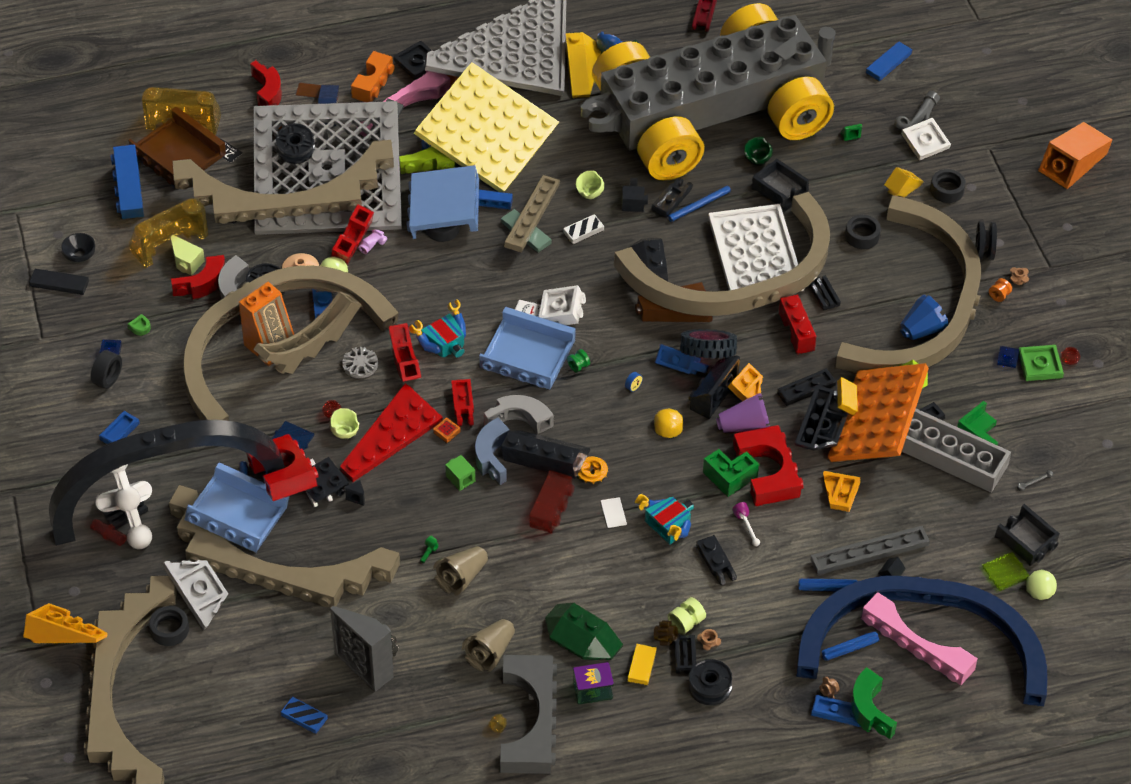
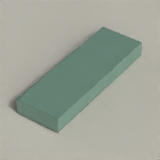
[501,209,552,253]

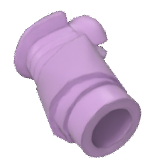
[358,230,387,254]

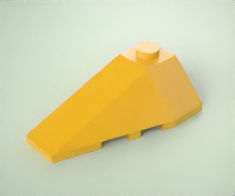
[565,32,601,98]

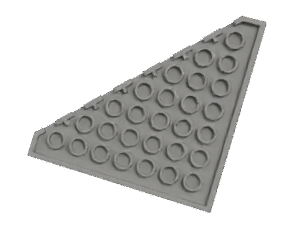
[425,0,566,96]

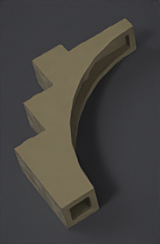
[253,292,361,374]

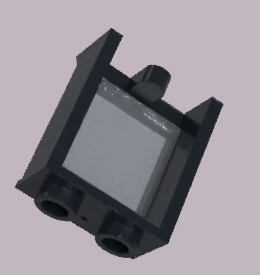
[752,159,809,212]
[994,504,1060,566]

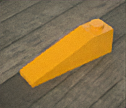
[23,603,107,643]

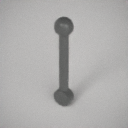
[1018,470,1053,491]

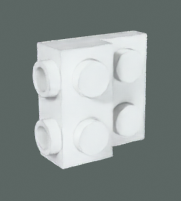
[539,285,586,325]

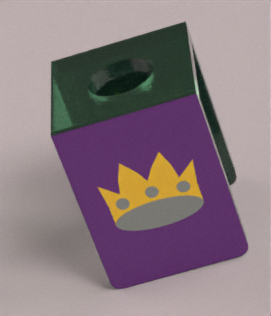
[573,662,614,705]

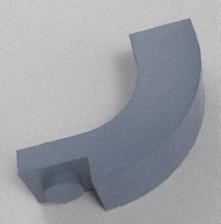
[475,417,509,485]

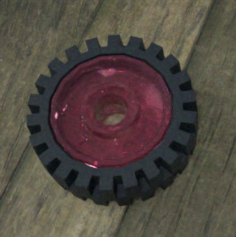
[680,329,737,358]

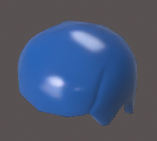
[596,32,623,52]

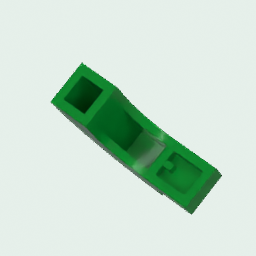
[851,667,897,739]

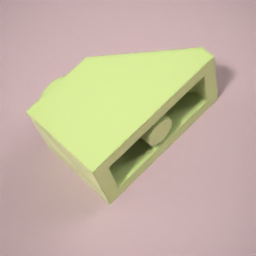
[171,235,205,276]

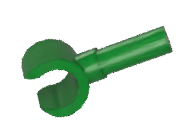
[420,535,439,563]

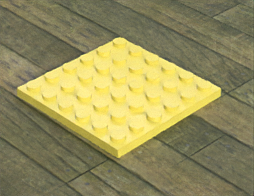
[414,62,559,193]

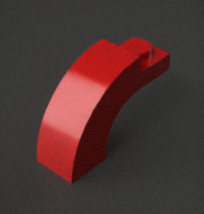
[250,60,282,106]
[171,255,225,299]
[388,323,422,382]

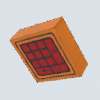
[433,418,461,443]

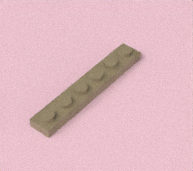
[504,175,560,253]

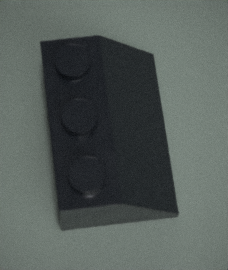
[689,355,740,419]

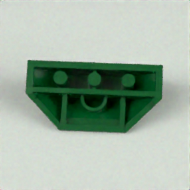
[545,603,623,660]

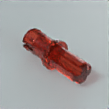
[90,519,127,546]

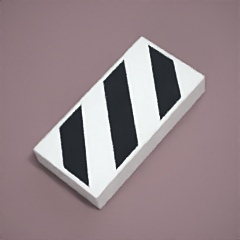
[563,214,604,244]

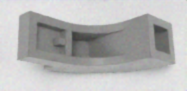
[218,255,249,299]
[484,395,554,434]

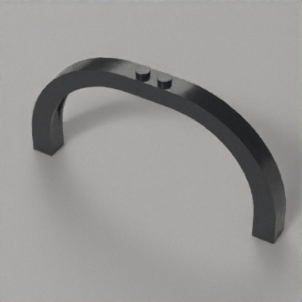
[49,420,285,546]

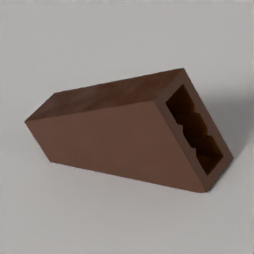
[635,282,713,322]

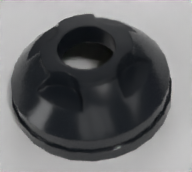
[61,233,96,262]

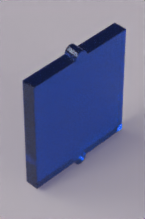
[272,421,314,450]

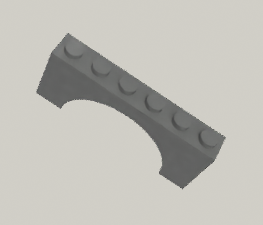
[500,655,557,774]

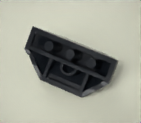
[628,238,668,282]
[795,385,848,451]

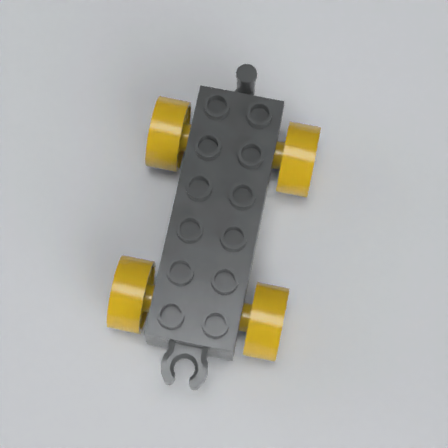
[581,3,836,180]

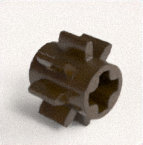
[654,620,678,646]

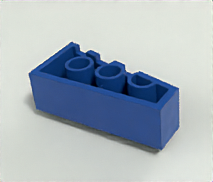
[111,145,144,219]

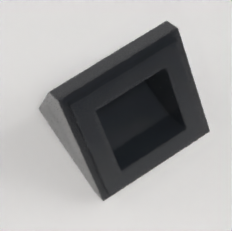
[345,480,365,506]
[878,557,906,576]

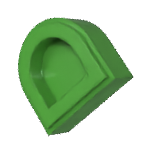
[127,314,151,336]

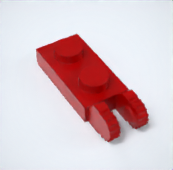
[451,379,474,426]

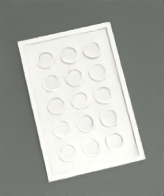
[708,204,805,291]

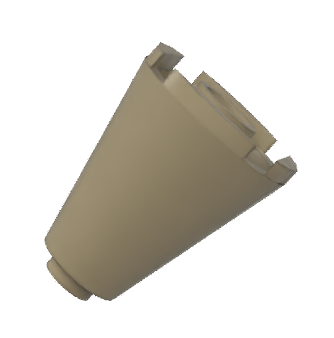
[433,546,488,596]
[462,619,515,672]

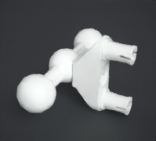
[95,464,152,549]

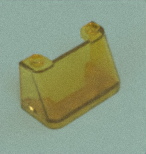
[142,87,221,135]
[129,198,208,268]

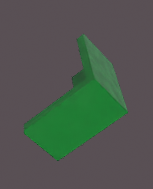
[957,401,998,446]
[703,449,759,497]

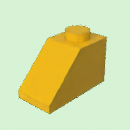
[884,167,924,197]

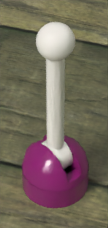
[732,502,760,546]

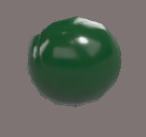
[744,137,772,165]

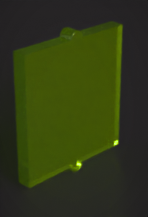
[982,552,1030,591]

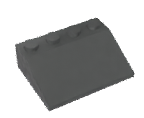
[330,606,394,692]

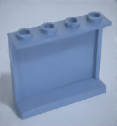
[407,165,479,239]
[479,307,575,390]
[184,463,290,552]

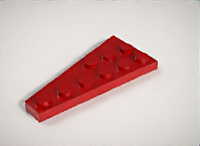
[340,383,443,482]

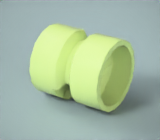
[667,597,706,635]

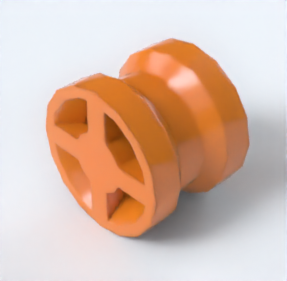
[989,278,1012,302]

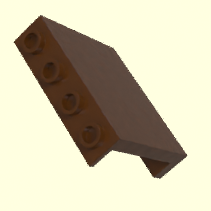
[128,106,226,186]

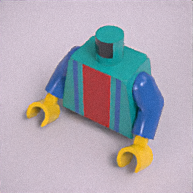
[409,299,466,358]
[635,494,694,544]

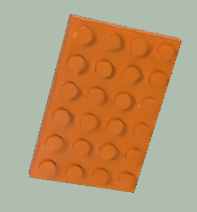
[828,363,929,462]

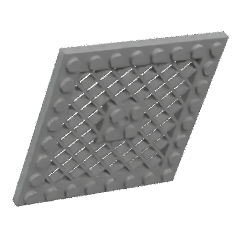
[254,101,402,235]

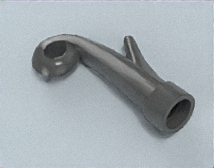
[895,91,940,130]

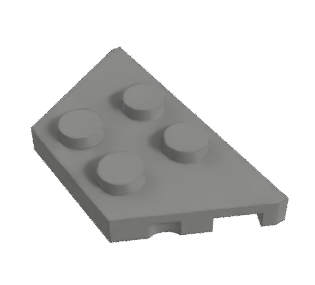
[162,560,228,630]

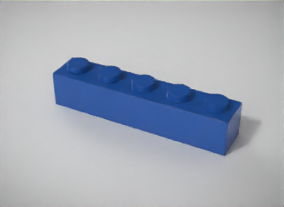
[479,190,513,210]

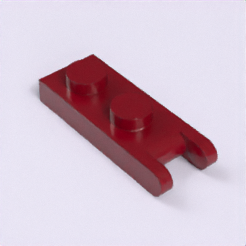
[692,0,717,32]

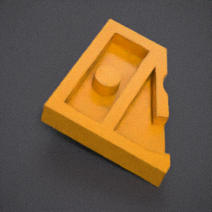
[727,363,763,401]
[823,471,861,512]

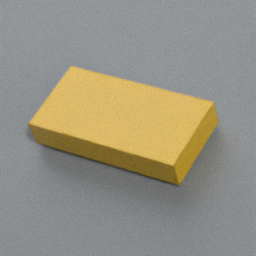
[837,377,858,416]
[628,644,657,685]

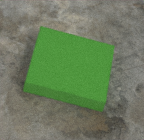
[1018,345,1064,381]

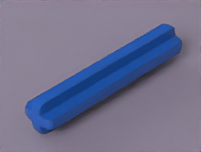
[798,578,858,591]
[822,632,879,660]

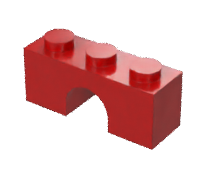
[331,204,374,265]
[779,294,817,354]

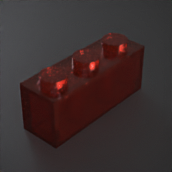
[530,470,575,533]

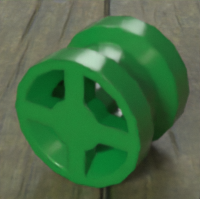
[567,349,590,373]

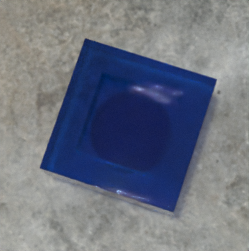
[100,339,122,355]
[997,346,1019,368]

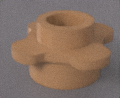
[1010,267,1029,285]
[697,629,721,650]
[819,677,840,699]

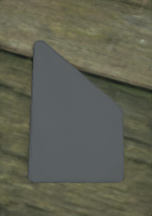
[774,36,797,60]

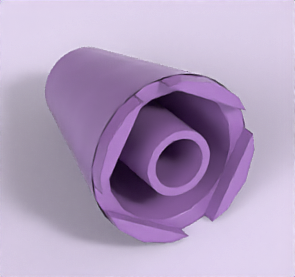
[716,393,770,433]

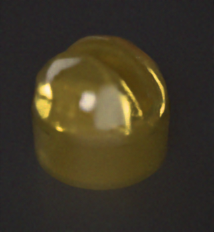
[489,714,507,733]

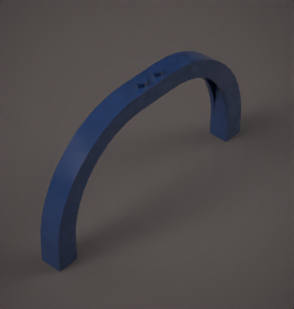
[796,576,1047,706]

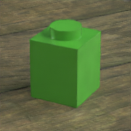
[445,455,476,491]

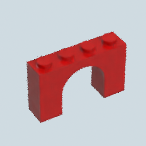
[733,425,804,506]
[246,434,318,501]

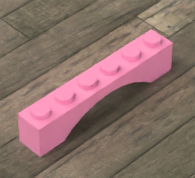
[357,71,451,137]
[861,592,978,685]

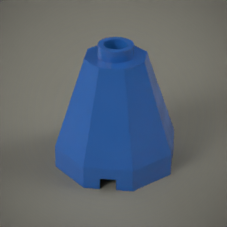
[900,295,948,340]

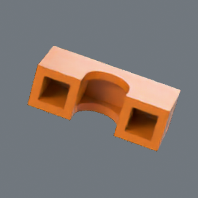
[351,51,394,102]

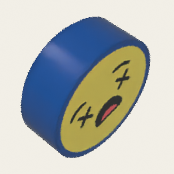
[625,372,643,392]

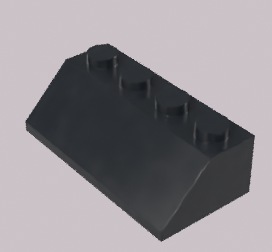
[501,430,590,479]

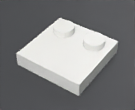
[901,118,951,161]

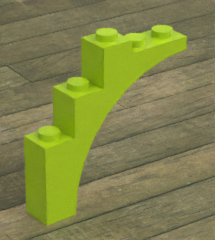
[399,146,455,174]

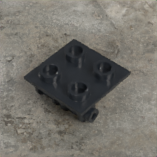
[306,457,349,503]

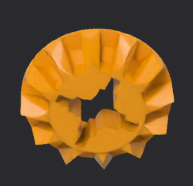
[578,456,608,484]

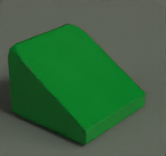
[840,124,862,141]

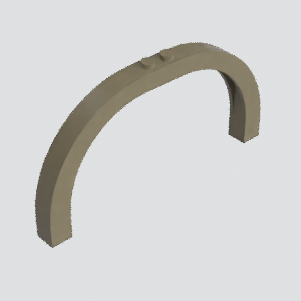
[614,192,830,316]
[835,195,981,373]
[184,265,399,421]

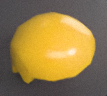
[654,408,683,438]

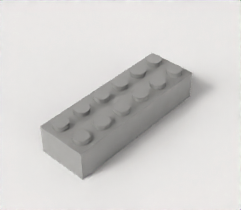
[902,409,1011,493]

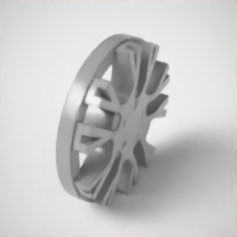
[342,347,378,378]

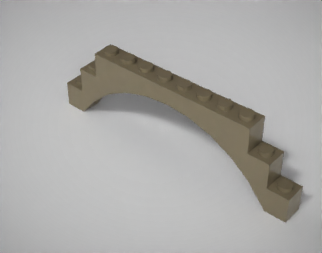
[173,140,394,224]
[169,485,400,608]
[84,576,177,784]

